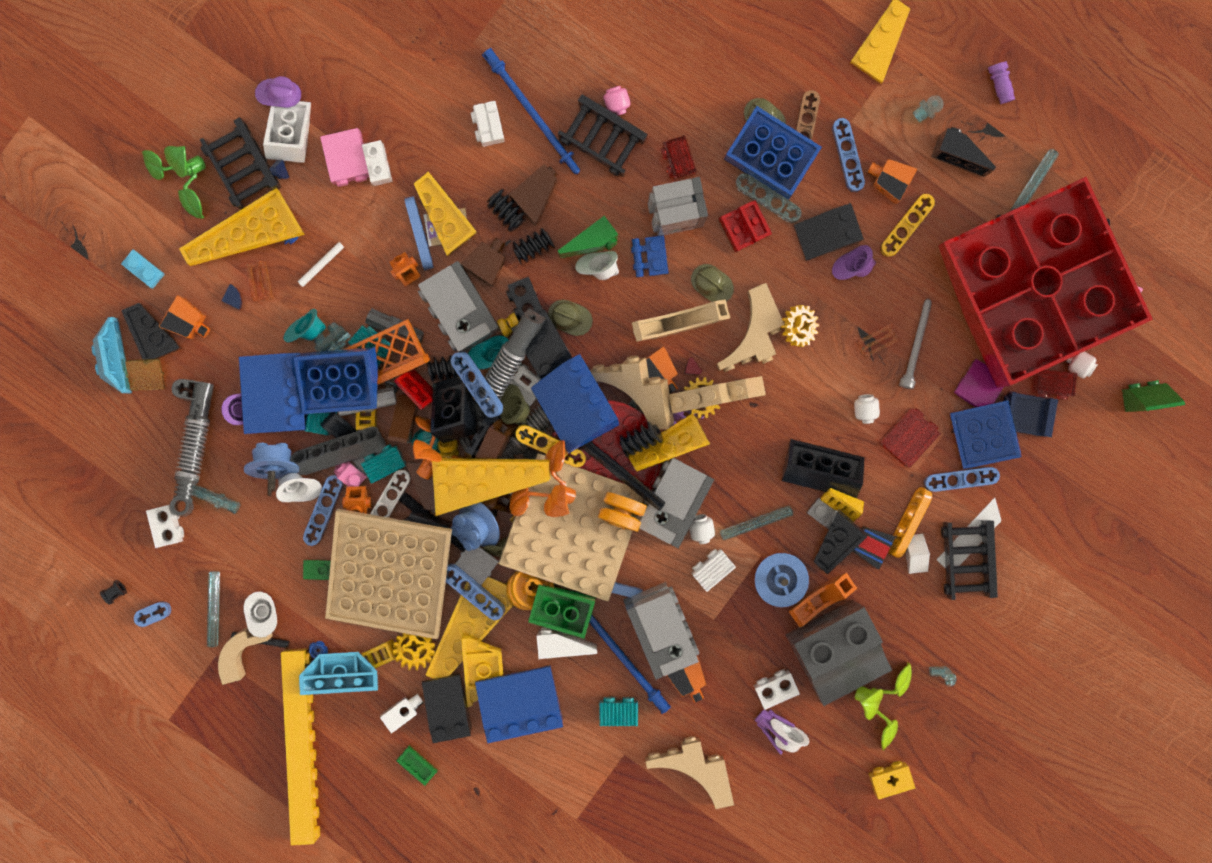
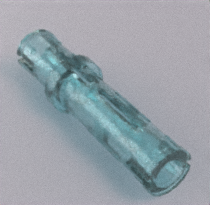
[192,485,240,514]

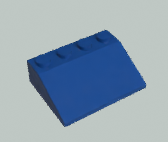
[724,106,822,200]
[293,347,378,414]
[239,353,305,434]
[531,354,619,453]
[475,665,563,744]

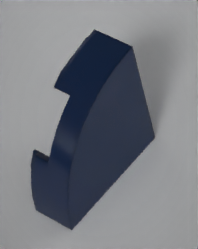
[269,159,289,180]
[222,284,242,310]

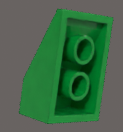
[558,216,618,258]
[1122,380,1185,412]
[528,584,596,639]

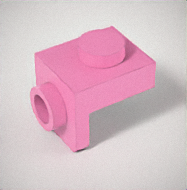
[334,461,367,486]

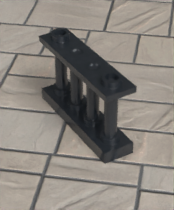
[558,94,648,177]
[200,117,282,210]
[941,520,998,600]

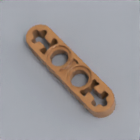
[796,90,820,140]

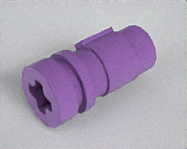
[988,61,1015,104]

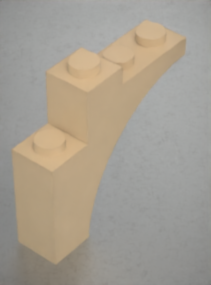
[716,283,784,372]
[632,300,730,342]
[590,355,674,429]
[669,376,766,414]
[645,736,734,809]

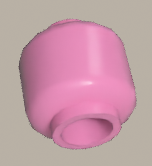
[603,86,631,116]

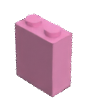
[320,128,369,187]

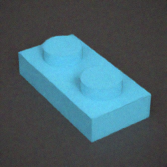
[121,249,165,289]

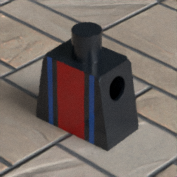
[853,526,895,569]

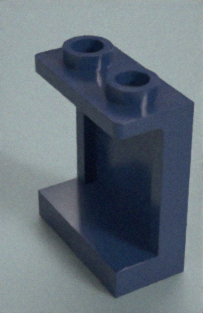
[1003,392,1058,437]

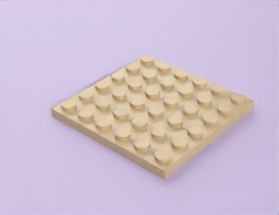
[498,453,643,601]
[325,509,452,639]

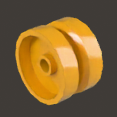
[597,492,647,532]
[506,571,554,611]

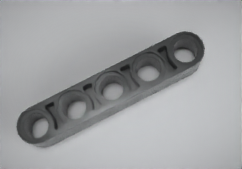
[290,427,386,476]

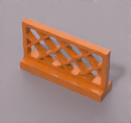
[343,319,430,385]

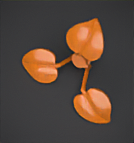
[413,416,463,480]
[510,440,576,517]

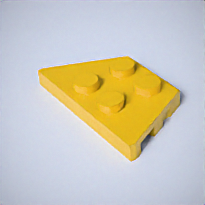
[461,635,503,707]

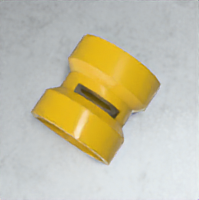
[497,313,519,337]
[438,440,459,458]

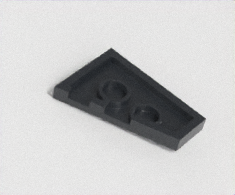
[121,303,181,364]
[463,406,500,459]
[814,509,868,574]

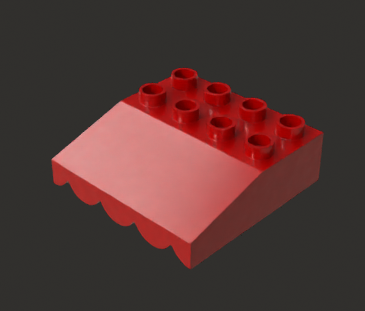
[938,176,1153,388]

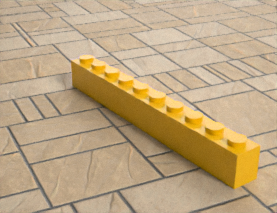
[281,648,320,845]

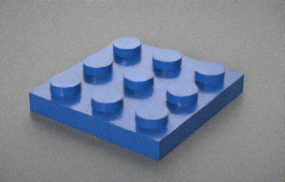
[950,400,1022,469]

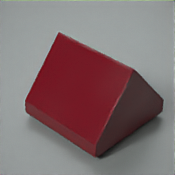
[684,357,702,375]

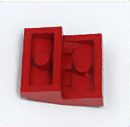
[718,200,772,253]
[394,369,433,410]

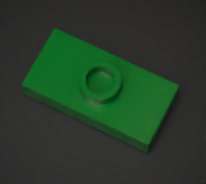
[303,560,331,580]
[396,745,438,786]

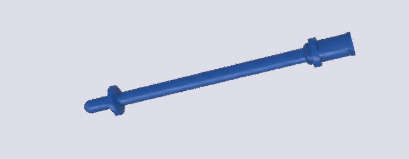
[482,48,580,174]
[589,615,671,714]

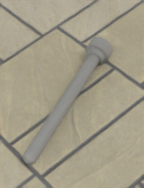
[899,299,932,389]

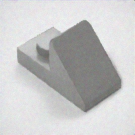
[806,498,838,530]

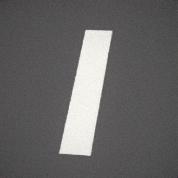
[937,498,1002,568]

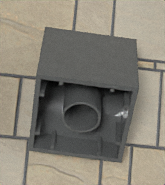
[785,599,892,706]

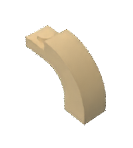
[218,627,273,685]

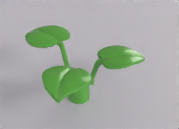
[142,146,206,219]

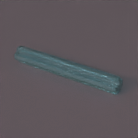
[1010,149,1059,211]
[720,506,793,540]
[207,571,220,647]

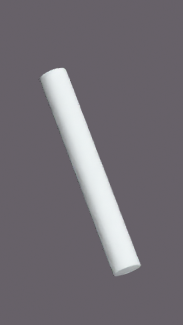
[298,242,344,287]

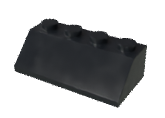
[782,439,865,499]

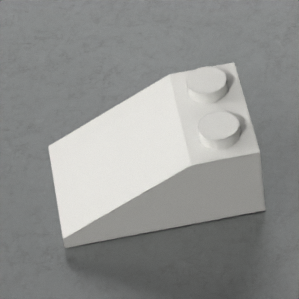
[263,101,311,163]
[537,627,597,659]

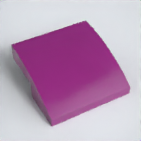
[954,359,1004,407]

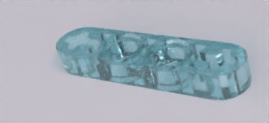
[735,173,801,223]

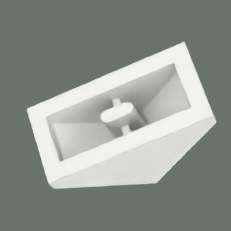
[905,534,930,574]

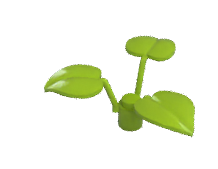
[855,662,912,750]

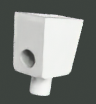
[380,694,424,733]

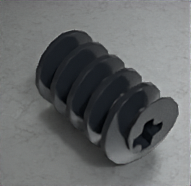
[487,189,527,232]
[512,228,555,265]
[427,355,468,381]
[619,421,663,457]

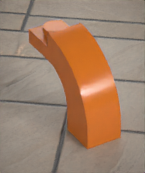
[789,572,857,627]

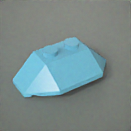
[92,317,132,394]
[299,652,378,695]

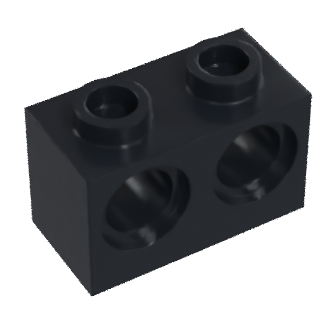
[506,276,543,319]

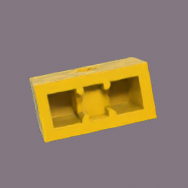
[868,761,915,800]

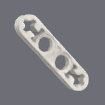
[370,470,411,518]

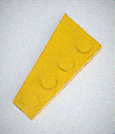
[850,0,910,84]
[414,172,477,256]
[629,413,710,471]

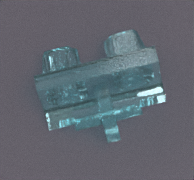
[913,95,944,123]
[313,322,351,352]

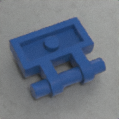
[631,235,669,278]

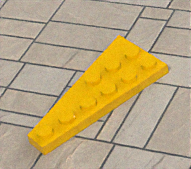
[179,188,305,266]
[432,458,550,516]
[426,576,513,679]

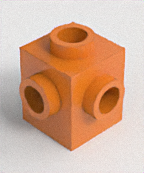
[389,252,421,287]
[342,486,371,514]

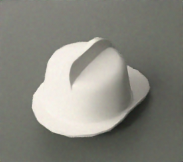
[575,251,619,280]
[276,473,322,502]
[244,592,277,638]
[770,719,810,753]

